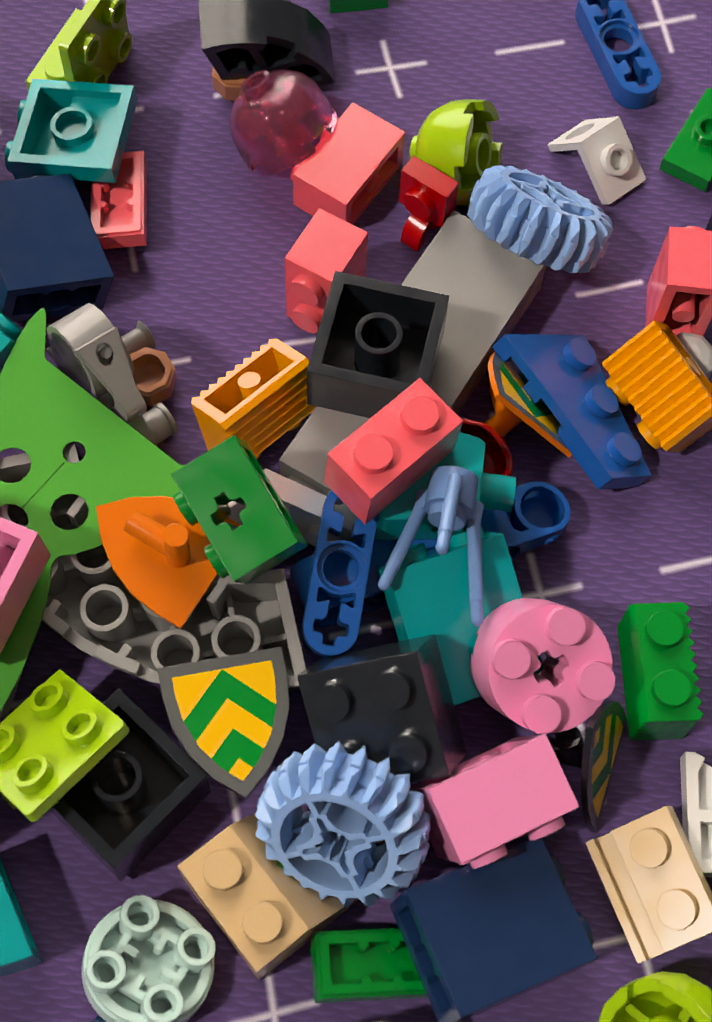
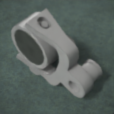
[45,303,178,446]

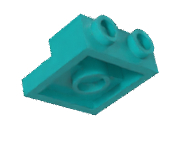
[5,79,138,183]

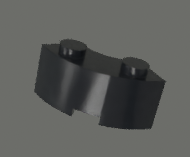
[198,0,335,96]

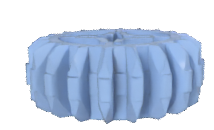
[467,165,614,273]
[255,741,431,909]

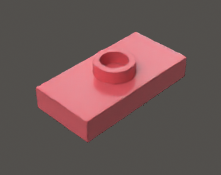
[90,151,147,249]

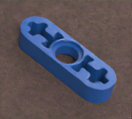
[575,0,661,110]
[301,490,378,657]

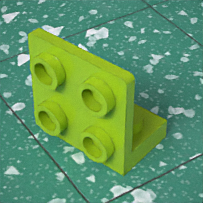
[26,0,132,92]
[0,669,129,822]

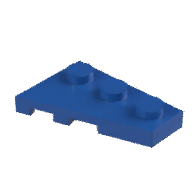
[492,334,652,490]

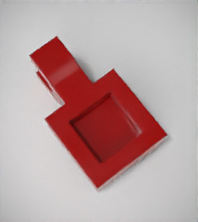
[398,156,459,252]

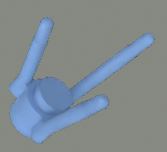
[378,466,484,626]

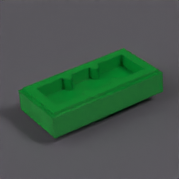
[659,87,712,192]
[310,929,428,1003]

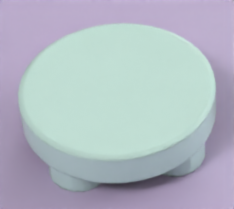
[82,895,215,1022]

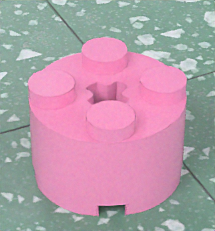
[470,598,615,734]

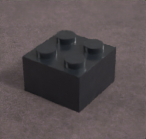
[307,271,449,418]
[297,634,466,783]
[49,688,211,882]

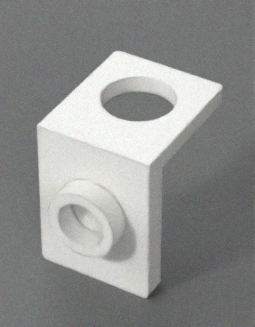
[548,116,646,205]

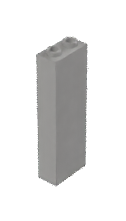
[279,210,546,504]

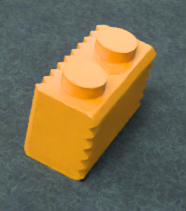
[602,320,712,453]
[191,338,316,459]

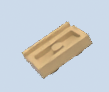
[585,806,712,963]

